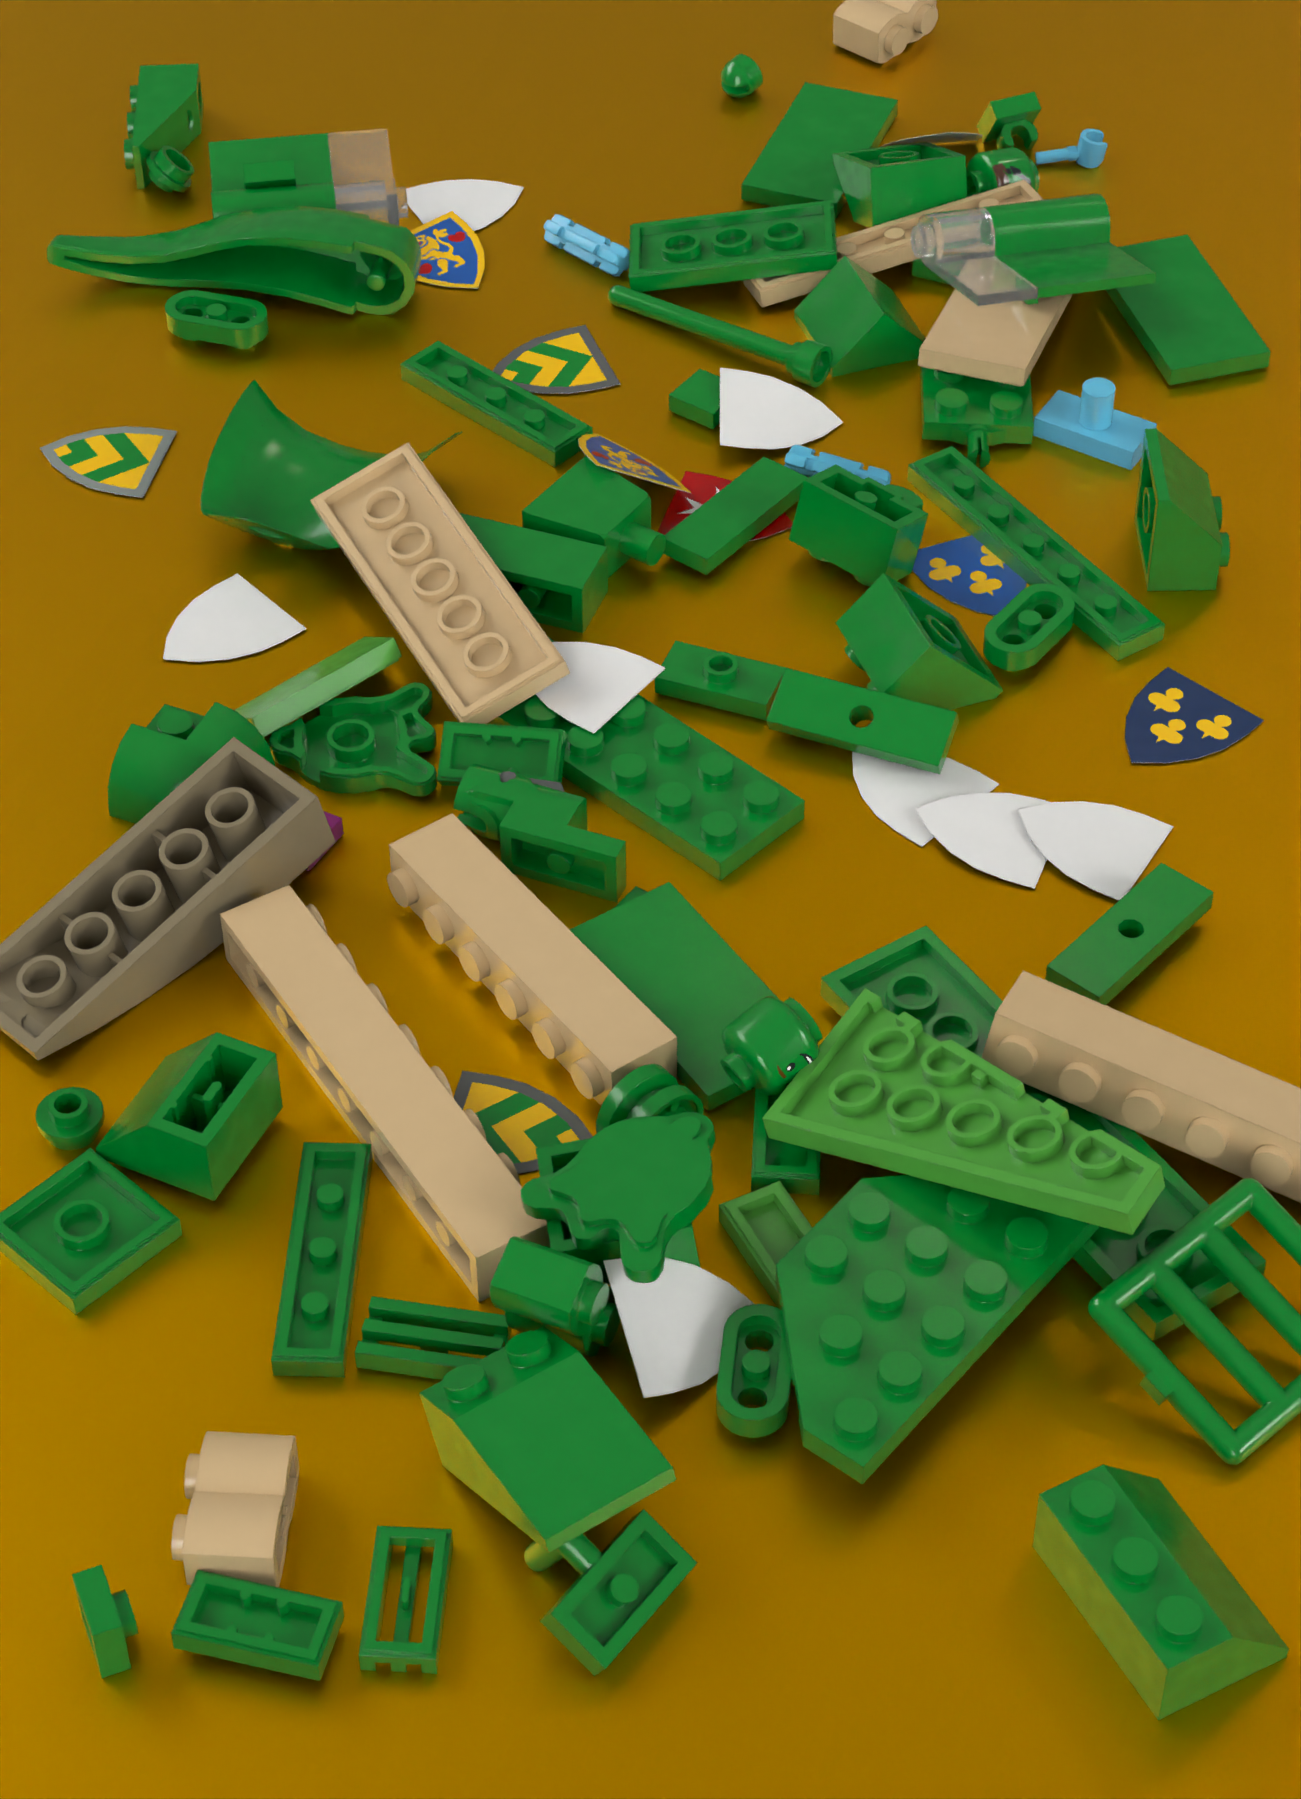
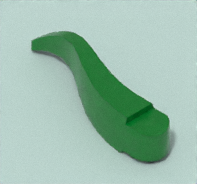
[47,206,422,315]

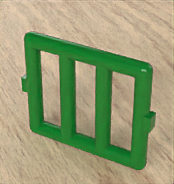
[1088,1178,1301,1465]

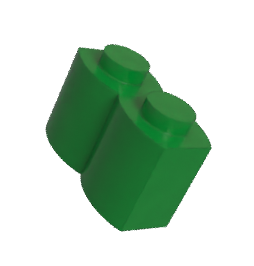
[490,1236,620,1357]

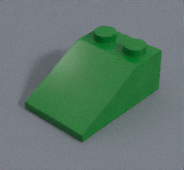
[419,1326,677,1552]

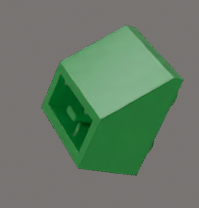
[95,1032,283,1201]

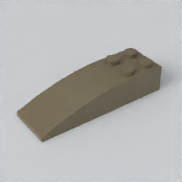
[0,737,336,1061]

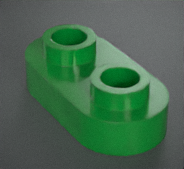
[165,290,269,349]
[983,584,1075,671]
[716,1304,792,1438]

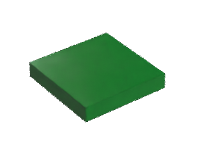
[0,1148,183,1315]

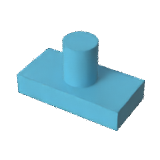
[1033,377,1157,470]

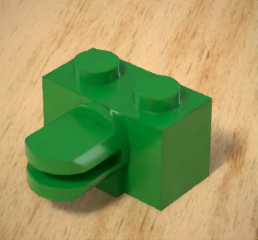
[789,465,928,587]

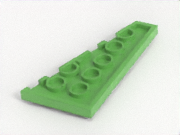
[762,988,1165,1235]

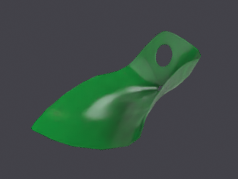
[201,380,462,550]

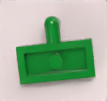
[524,1509,697,1676]

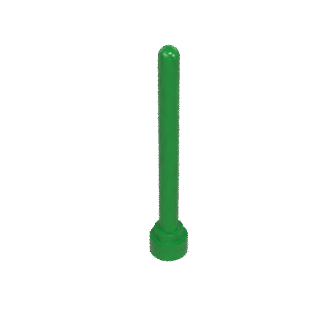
[608,285,833,388]

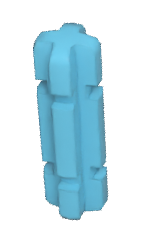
[544,214,630,277]
[784,445,891,485]

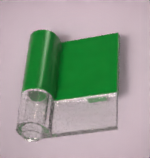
[208,128,408,226]
[911,194,1156,306]

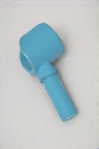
[1035,129,1108,168]

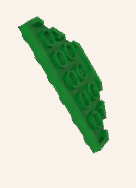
[776,1175,1100,1484]

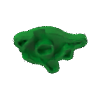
[269,682,437,797]
[521,1112,716,1283]

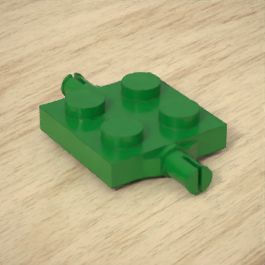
[920,367,1034,468]

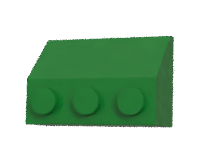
[1032,1464,1289,1721]

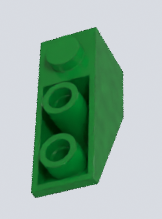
[124,64,204,189]

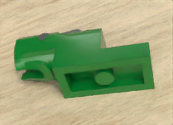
[453,763,626,903]

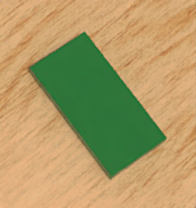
[741,82,898,219]
[629,200,838,292]
[1106,235,1271,386]
[570,882,818,1111]

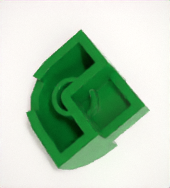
[108,702,275,824]

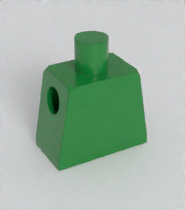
[522,456,666,578]

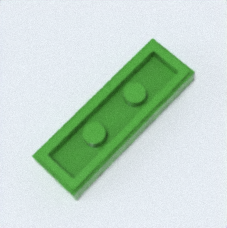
[235,637,402,737]

